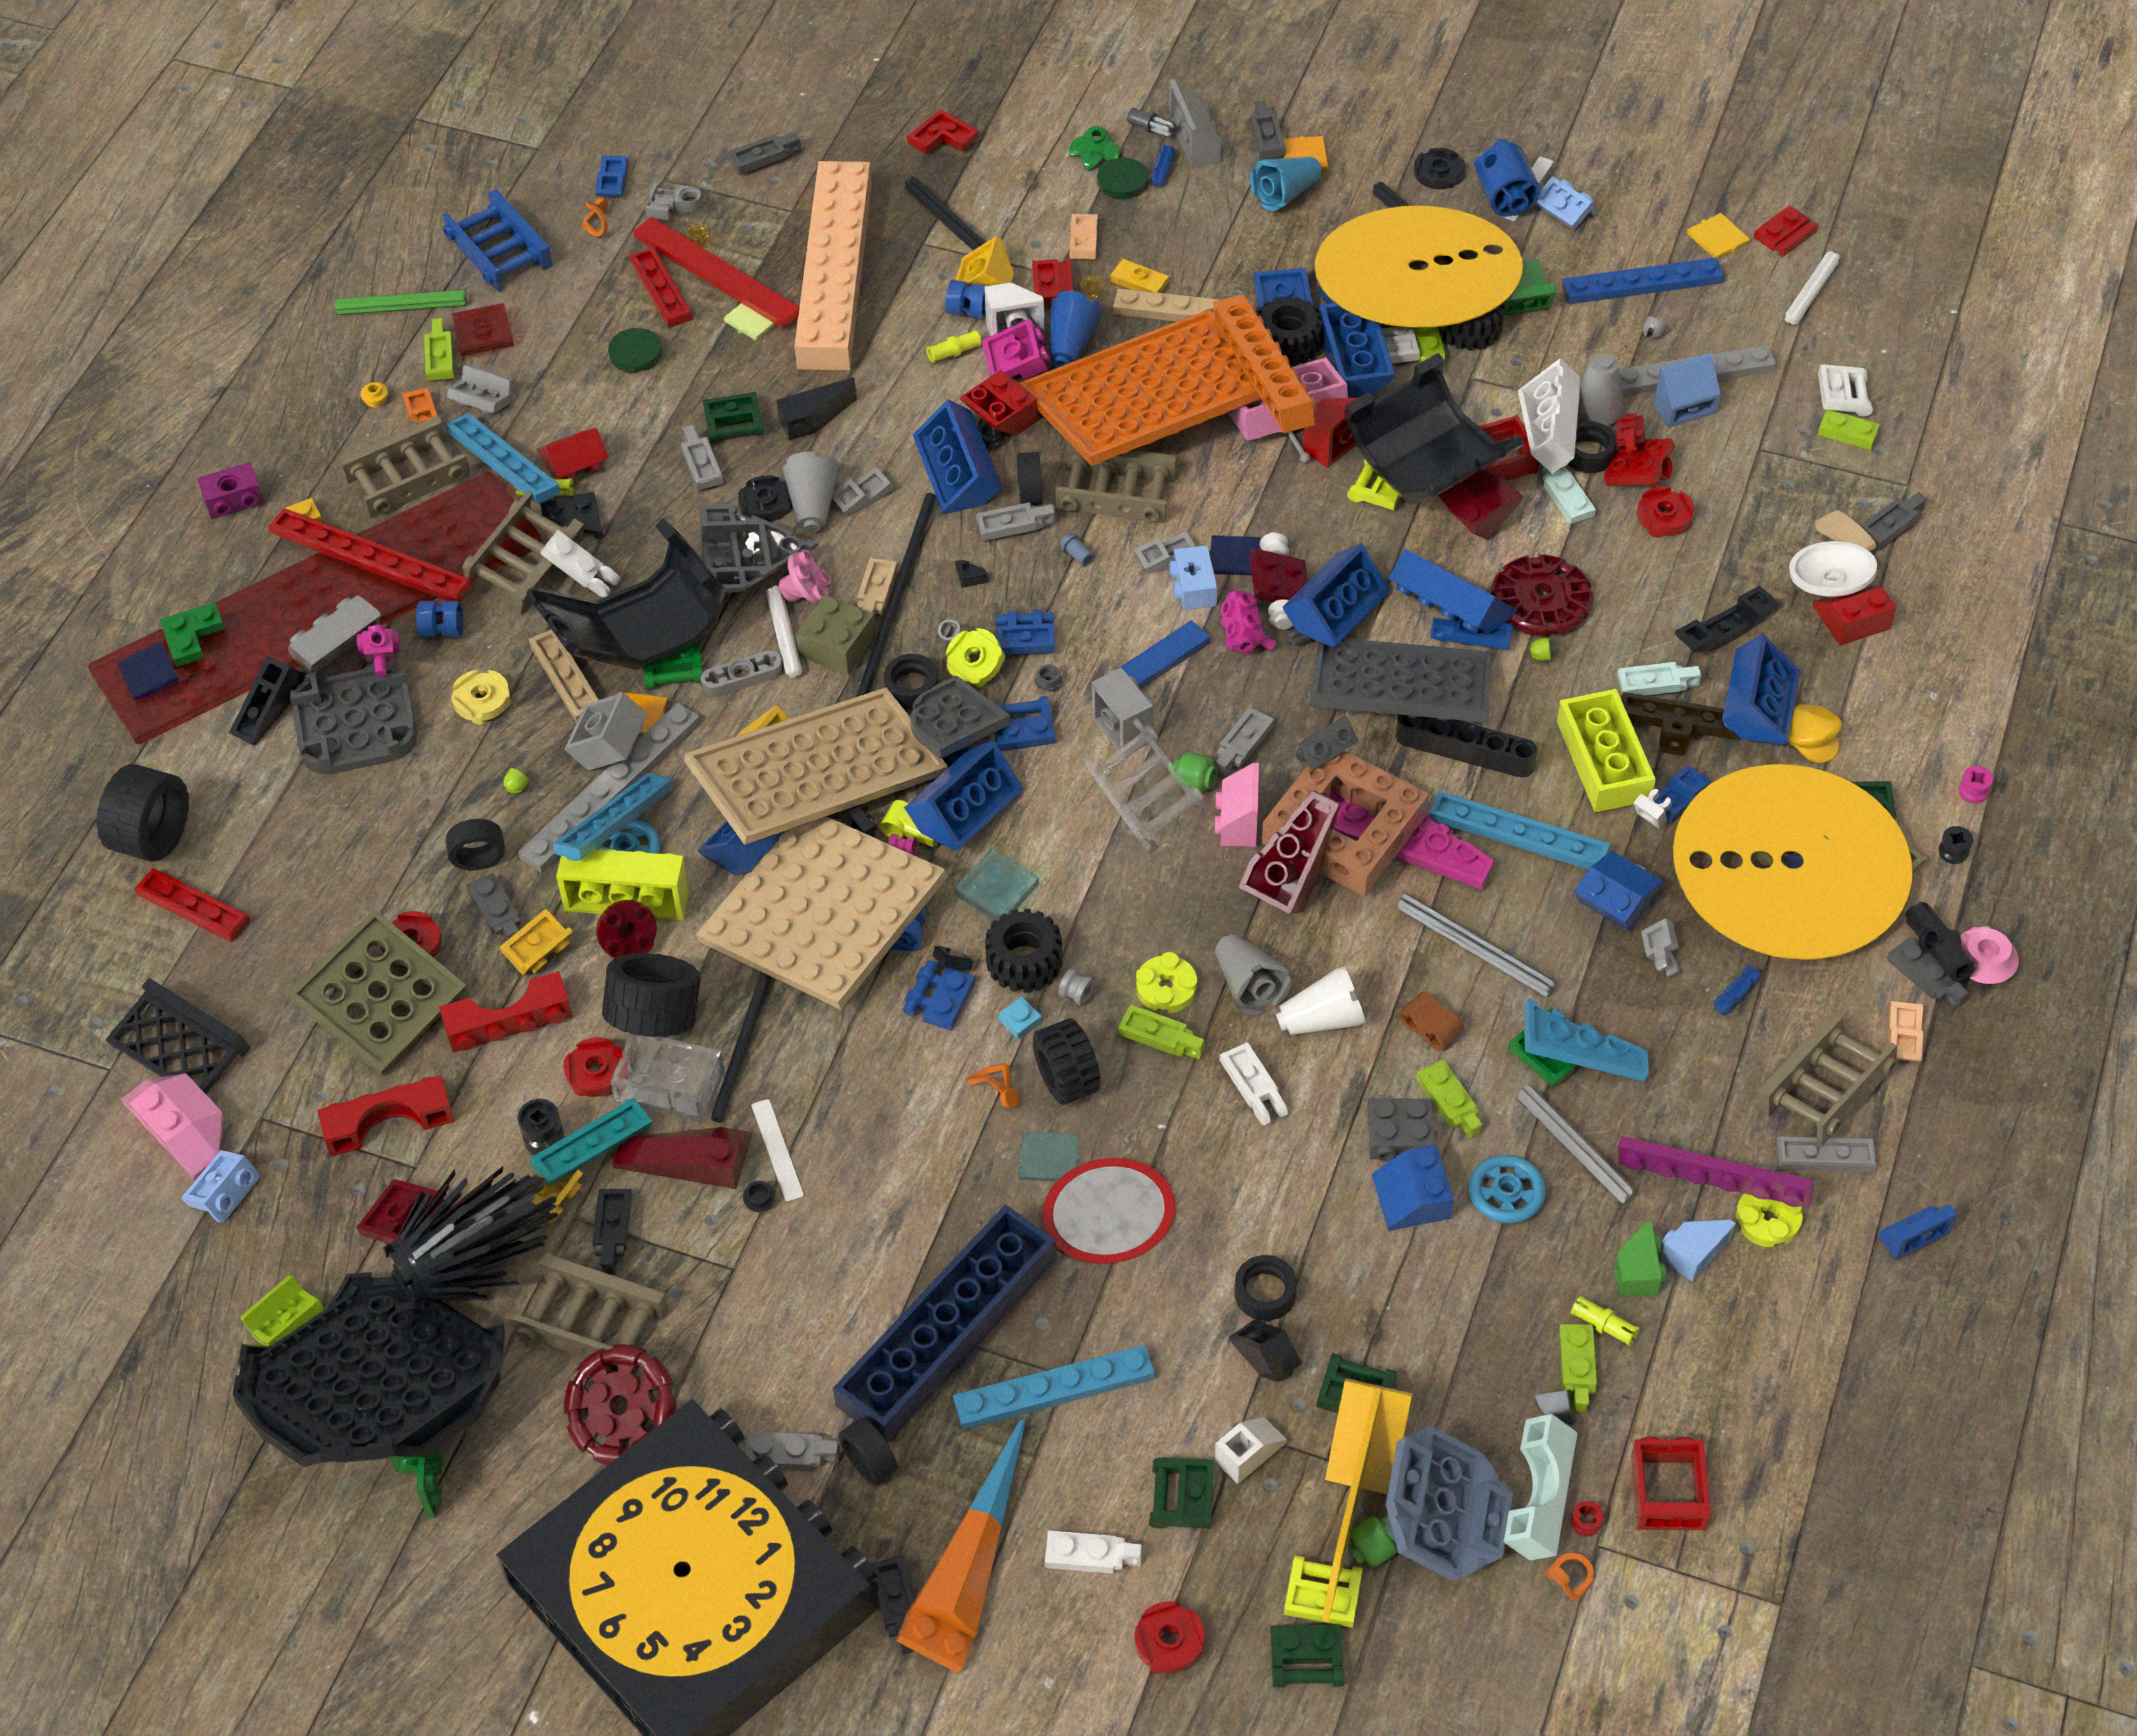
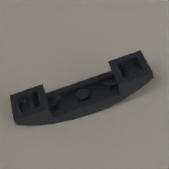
[1675,586,1779,653]

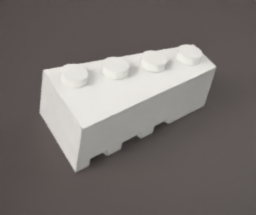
[1518,358,1581,474]

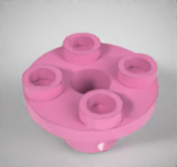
[779,549,831,605]

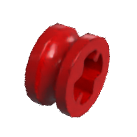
[1571,1501,1604,1537]

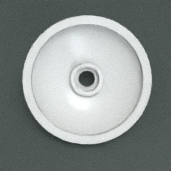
[1789,541,1877,598]

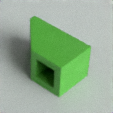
[1614,1222,1666,1297]

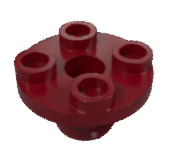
[596,899,657,958]

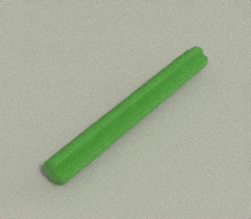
[334,290,467,315]

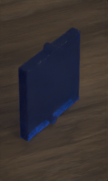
[1209,535,1261,576]
[117,642,179,701]

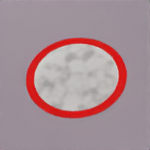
[1042,1158,1175,1264]

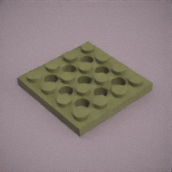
[288,909,467,1076]

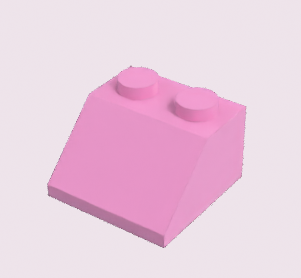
[1215,763,1259,847]

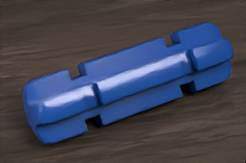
[1151,145,1175,187]
[1713,966,1761,1015]

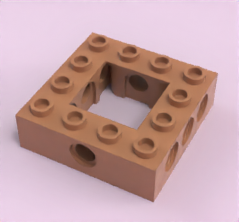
[1262,751,1429,897]

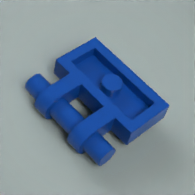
[996,610,1055,655]
[903,960,975,1031]

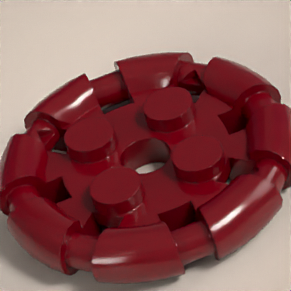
[1491,554,1594,637]
[564,1344,677,1465]

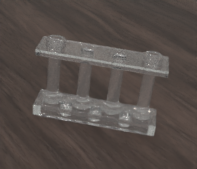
[1080,718,1207,854]

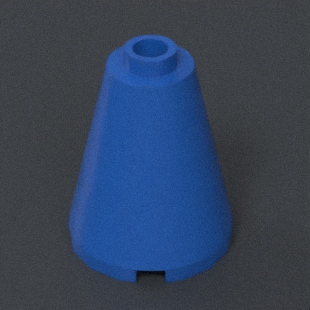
[1050,291,1103,367]

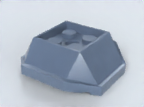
[1384,1425,1513,1581]

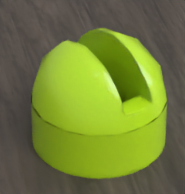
[1530,638,1551,661]
[503,768,530,794]

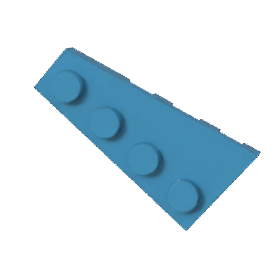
[1524,998,1649,1082]

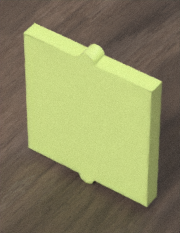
[724,303,776,341]

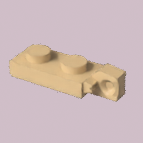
[857,558,898,618]

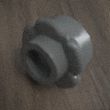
[1034,664,1063,691]

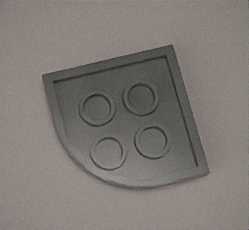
[910,676,1010,759]

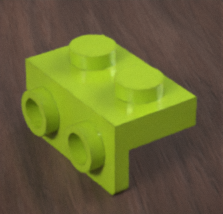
[241,1275,325,1346]

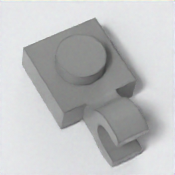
[1641,918,1679,977]

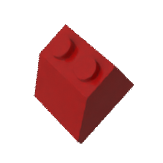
[1303,398,1357,468]
[537,427,609,479]
[1812,586,1897,646]

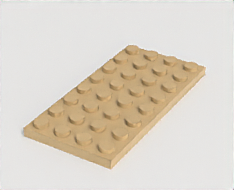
[684,687,948,845]

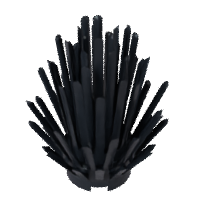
[383,1166,558,1305]

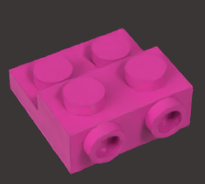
[982,319,1051,380]

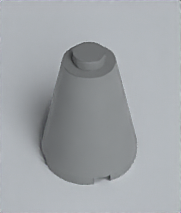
[1577,354,1625,428]
[783,451,838,533]
[1215,934,1291,1015]

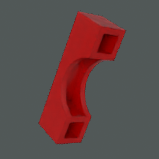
[439,971,573,1053]
[317,1075,455,1157]

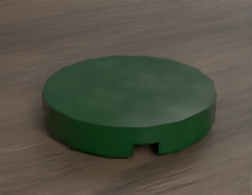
[1097,157,1148,199]
[608,328,662,373]

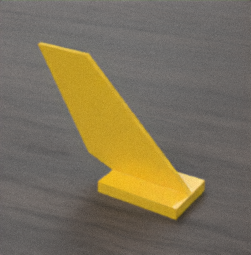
[1322,1379,1413,1622]

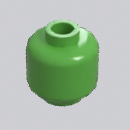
[1172,751,1218,794]
[1348,1515,1398,1568]

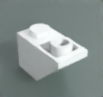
[1215,1417,1287,1484]

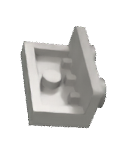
[447,364,513,414]

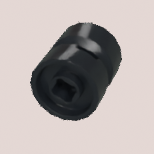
[517,1099,565,1155]

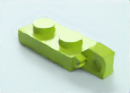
[424,318,454,381]
[1413,327,1445,364]
[1117,1004,1205,1059]
[1416,1059,1482,1139]
[1559,1324,1597,1413]

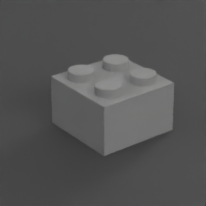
[1091,667,1155,757]
[564,692,647,771]

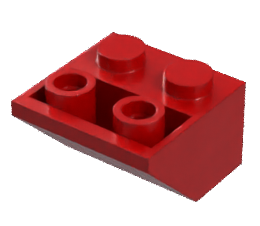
[960,370,1038,435]

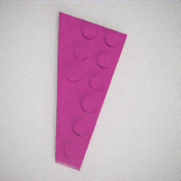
[1330,791,1494,890]

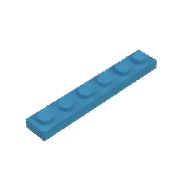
[446,413,560,504]
[554,773,673,861]
[1429,791,1610,870]
[953,1345,1155,1430]

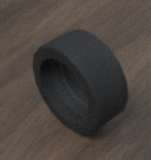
[1568,421,1617,473]
[1017,452,1043,505]
[883,653,939,709]
[446,819,505,871]
[1234,1255,1297,1321]
[838,1418,898,1485]

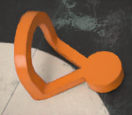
[582,197,609,237]
[966,1063,1019,1109]
[1544,1552,1594,1601]

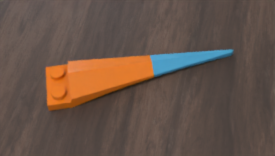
[896,1419,1025,1673]

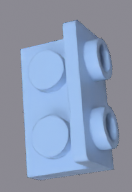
[1535,176,1596,230]
[181,1150,260,1223]

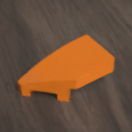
[402,387,437,423]

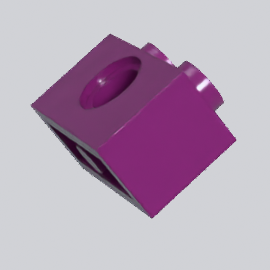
[197,462,265,519]

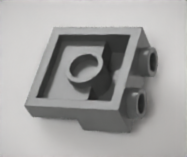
[1367,1098,1435,1162]

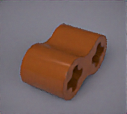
[1399,991,1464,1051]

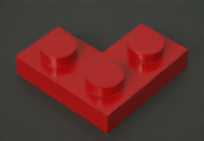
[907,109,979,154]

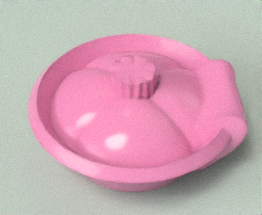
[1960,926,2019,984]

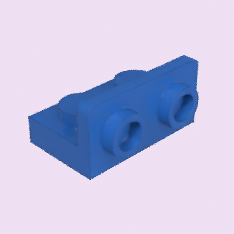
[1878,1204,1957,1260]

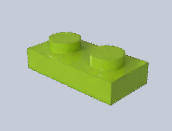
[1817,410,1880,450]

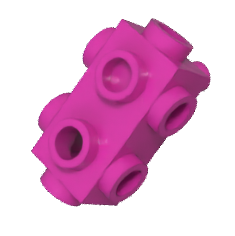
[1220,590,1276,655]
[356,625,401,677]

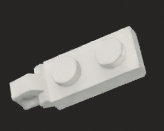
[1045,1530,1142,1574]

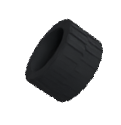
[96,764,189,862]
[602,953,701,1037]

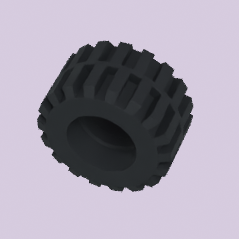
[1257,296,1323,367]
[1438,302,1505,350]
[985,908,1063,993]
[1033,1018,1101,1105]

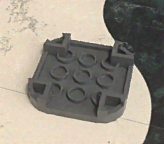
[290,659,417,774]

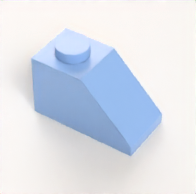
[1661,1220,1736,1282]

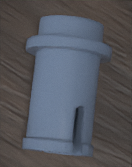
[1060,533,1095,567]

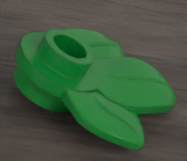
[1069,126,1119,171]

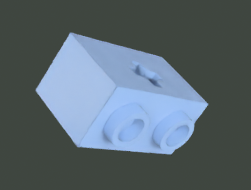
[1169,545,1217,610]

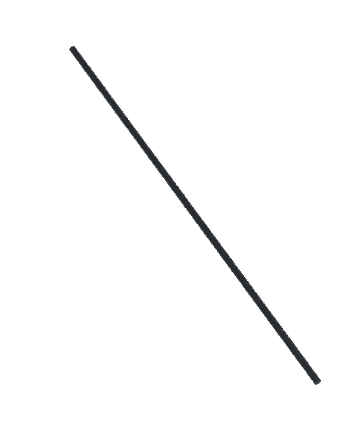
[710,493,936,1123]

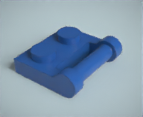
[994,696,1056,751]

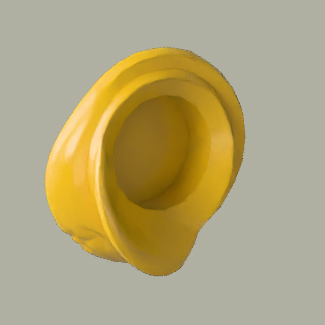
[1788,704,1842,763]

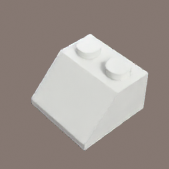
[984,282,1045,336]

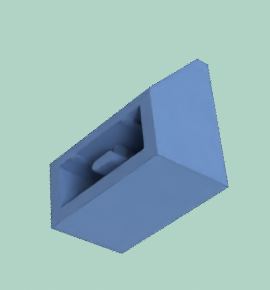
[1653,353,1721,428]

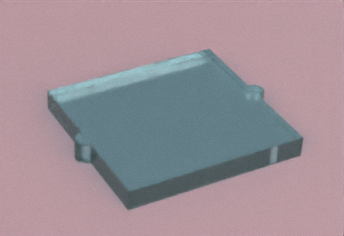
[1018,1131,1080,1182]

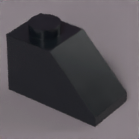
[1229,1319,1302,1382]

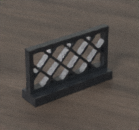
[106,978,251,1094]

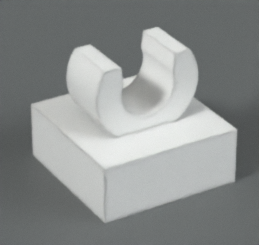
[1634,789,1672,829]

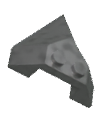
[699,504,818,593]

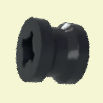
[1938,826,1973,864]

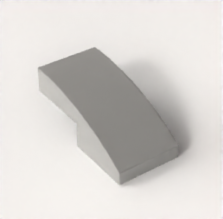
[832,466,894,515]
[1134,531,1196,572]

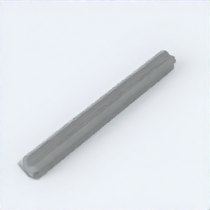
[1518,1085,1635,1203]

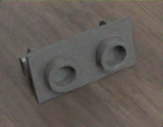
[1295,715,1359,770]

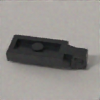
[593,1189,632,1274]
[871,1555,915,1655]

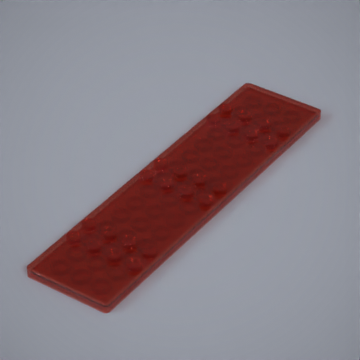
[88,472,542,744]

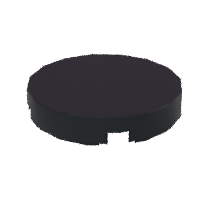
[1414,148,1465,189]
[738,475,793,522]

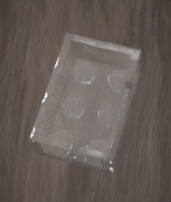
[610,1033,725,1123]

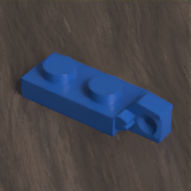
[1431,617,1513,650]

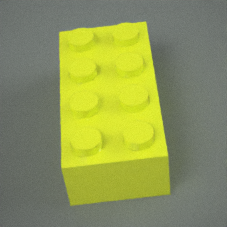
[1557,689,1656,813]
[556,849,690,920]

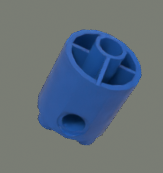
[1474,139,1540,217]

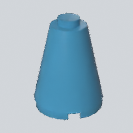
[1250,157,1322,211]

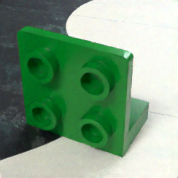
[1504,259,1556,315]
[390,1450,442,1518]

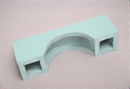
[1503,1414,1577,1561]

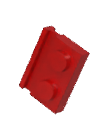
[1754,205,1818,257]
[1032,258,1073,305]

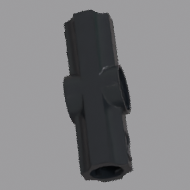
[1905,902,1976,982]

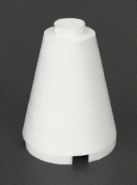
[1276,966,1366,1035]

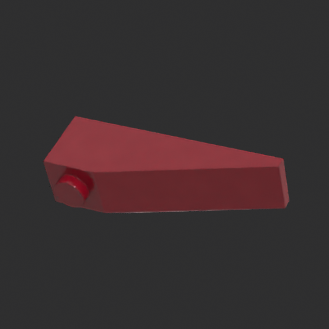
[1438,470,1524,540]
[1239,791,1341,914]
[612,1127,752,1189]

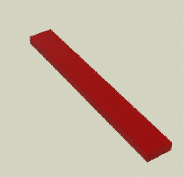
[633,217,799,328]
[268,508,473,602]

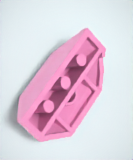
[120,1073,224,1180]

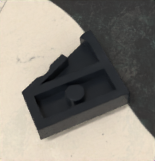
[540,492,604,539]

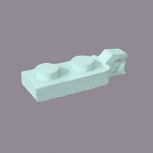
[1542,466,1596,524]
[1617,662,1701,696]

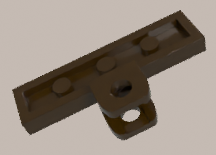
[1621,692,1736,756]

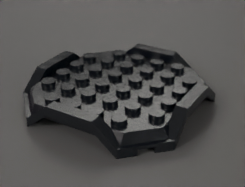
[233,1271,505,1467]

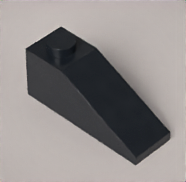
[776,377,857,441]
[229,655,306,745]

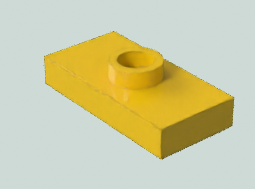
[1110,259,1169,293]

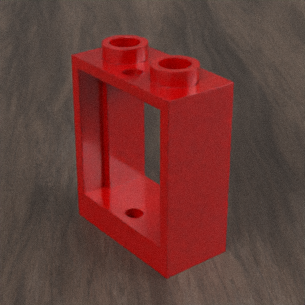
[1479,415,1539,480]
[1631,1436,1711,1530]

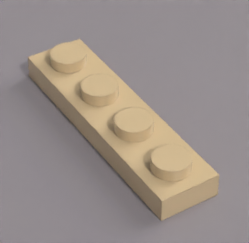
[1113,288,1220,322]
[528,629,598,723]

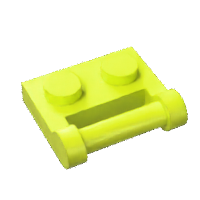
[1347,459,1401,510]
[1284,1555,1363,1628]

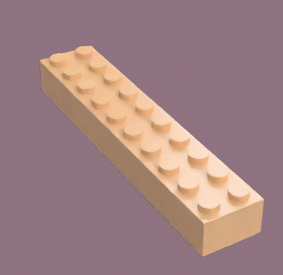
[794,161,872,371]

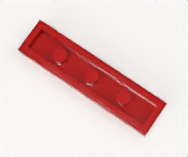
[629,247,693,328]
[134,868,250,942]

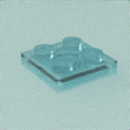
[954,849,1039,921]

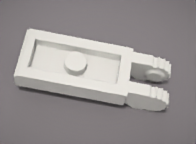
[540,530,620,598]
[1220,1042,1288,1125]

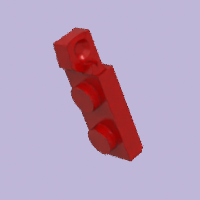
[1616,413,1645,452]

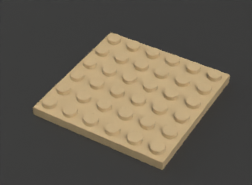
[696,816,948,1010]

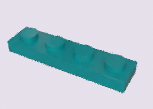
[529,1097,652,1187]

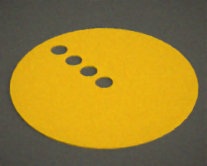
[1315,206,1523,328]
[1673,764,1912,960]

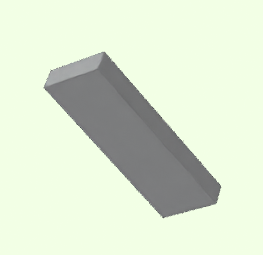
[1775,1136,1877,1172]

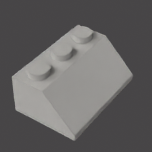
[1169,79,1224,169]
[288,595,381,674]

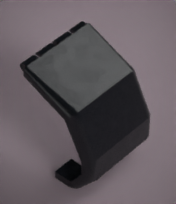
[1344,353,1524,504]
[527,518,726,670]

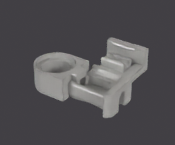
[645,182,702,221]

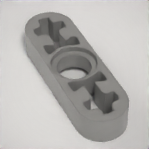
[701,651,783,697]

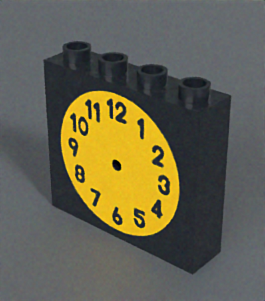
[496,1399,877,1736]

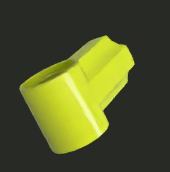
[879,800,939,847]

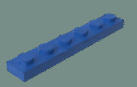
[1562,257,1724,304]

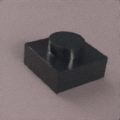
[849,806,877,838]

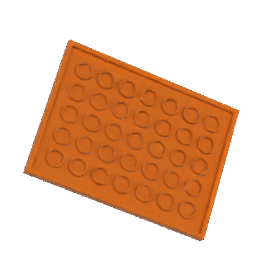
[1019,309,1261,466]

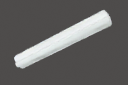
[1785,251,1840,325]
[766,586,802,678]

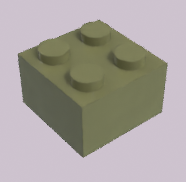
[796,594,876,675]

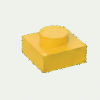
[286,498,323,522]

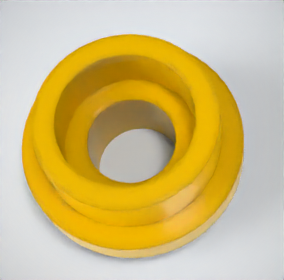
[361,382,388,407]

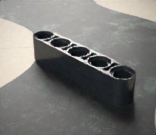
[1395,714,1537,778]

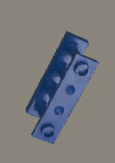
[442,189,553,292]

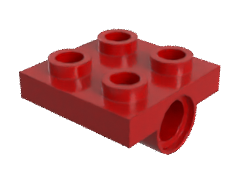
[1603,438,1675,486]

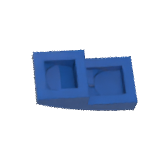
[595,156,629,197]
[1655,765,1711,823]

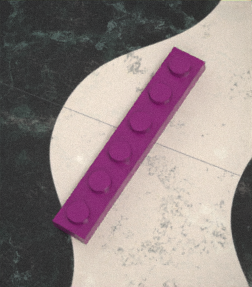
[1618,1136,1813,1209]

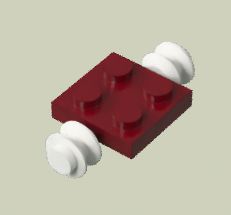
[1249,532,1308,630]

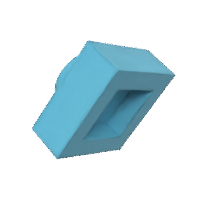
[998,997,1042,1040]

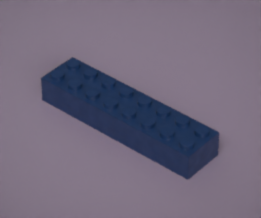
[833,1204,1057,1443]

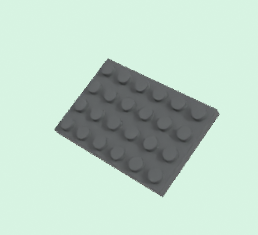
[1310,638,1492,723]

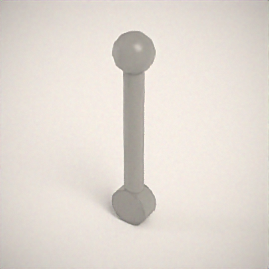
[1287,431,1311,463]

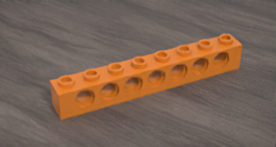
[1212,294,1317,433]

